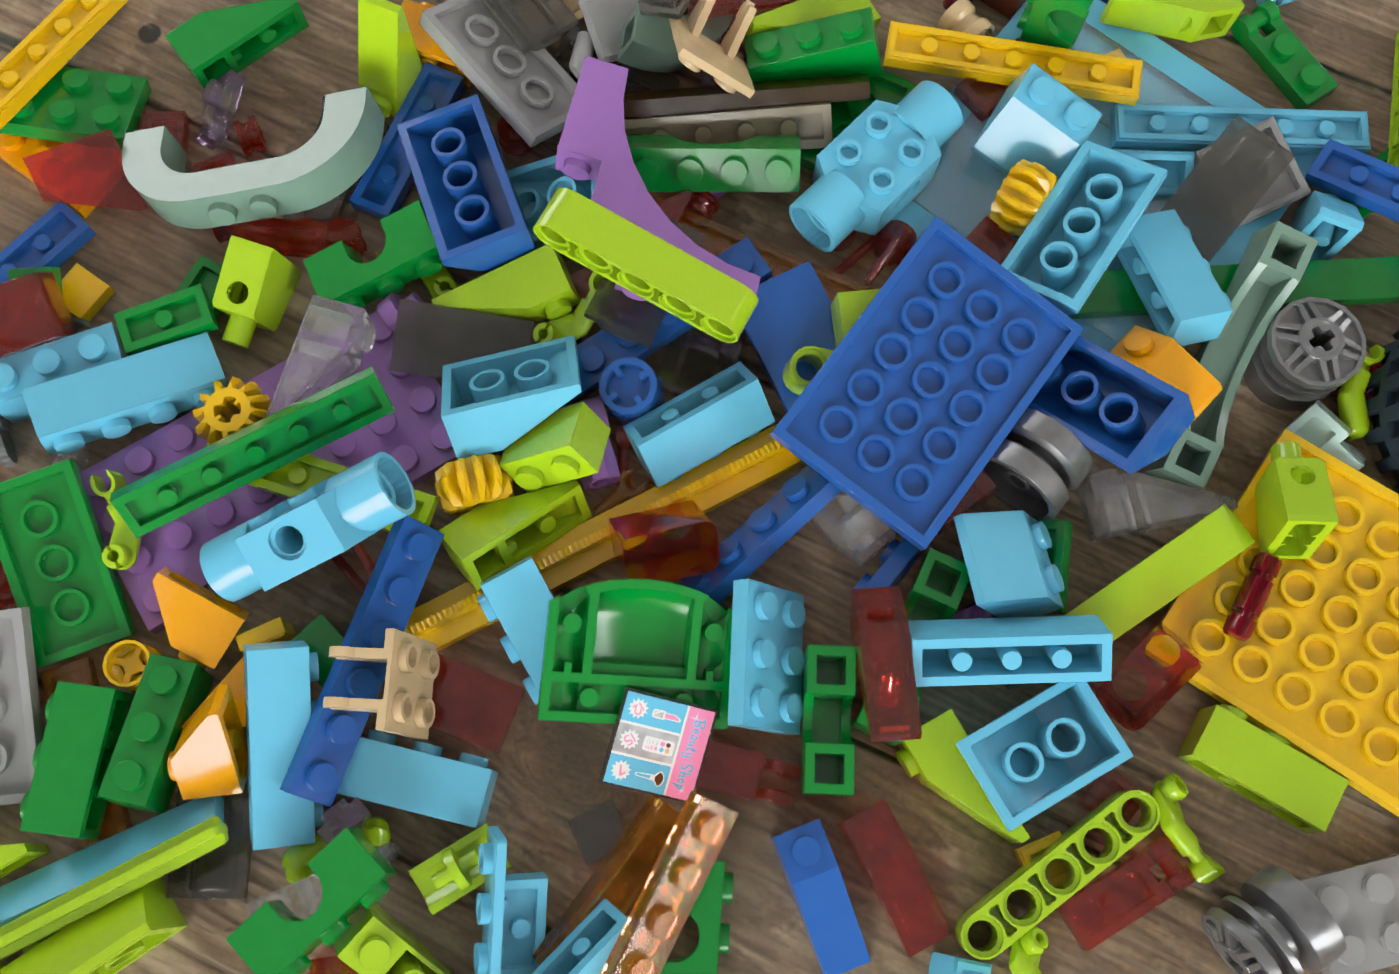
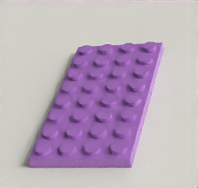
[80,310,457,634]

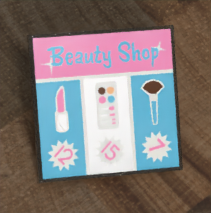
[599,686,718,804]

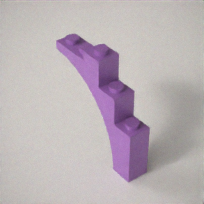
[555,55,761,301]

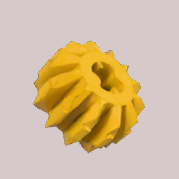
[989,159,1058,237]
[192,376,273,446]
[434,453,514,515]

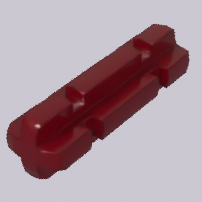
[1223,552,1282,641]

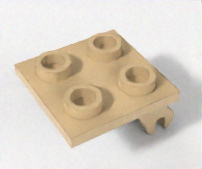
[668,0,757,98]
[323,628,440,740]

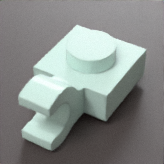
[1283,399,1367,471]

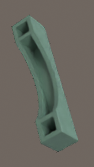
[1143,221,1318,491]

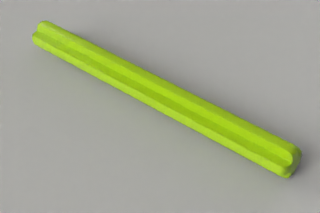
[0,816,229,961]

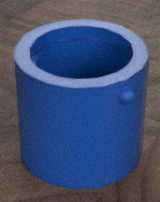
[599,357,664,425]

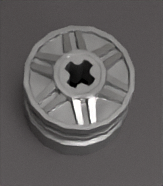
[1243,297,1367,411]
[1201,865,1347,974]

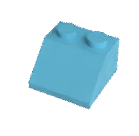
[970,63,1102,178]
[953,510,1064,618]

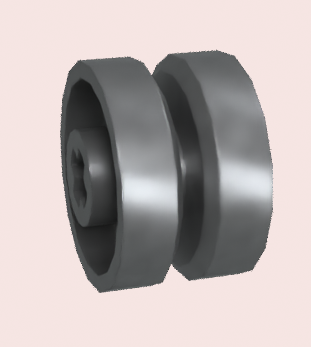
[977,408,1093,521]

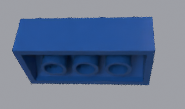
[396,94,537,272]
[1027,336,1195,474]

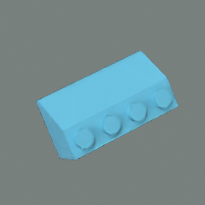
[1002,140,1168,315]

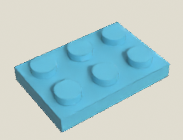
[728,578,806,735]

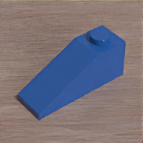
[770,819,871,974]

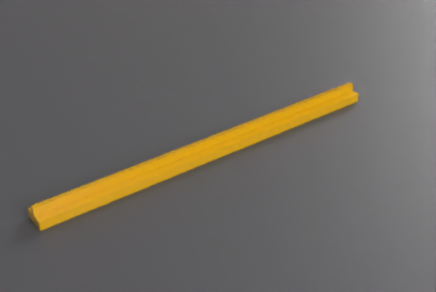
[404,424,805,652]

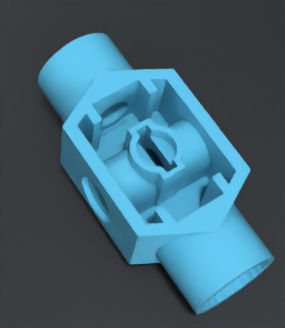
[789,80,963,252]
[200,452,416,602]

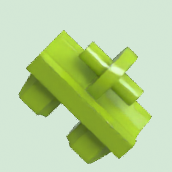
[408,823,512,915]

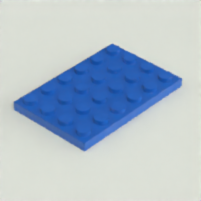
[769,216,1084,551]

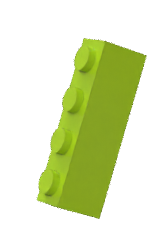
[0,878,188,974]

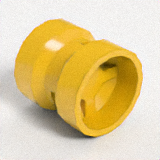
[102,639,164,692]

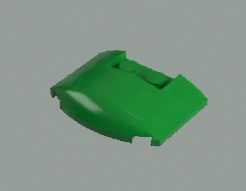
[537,578,732,729]

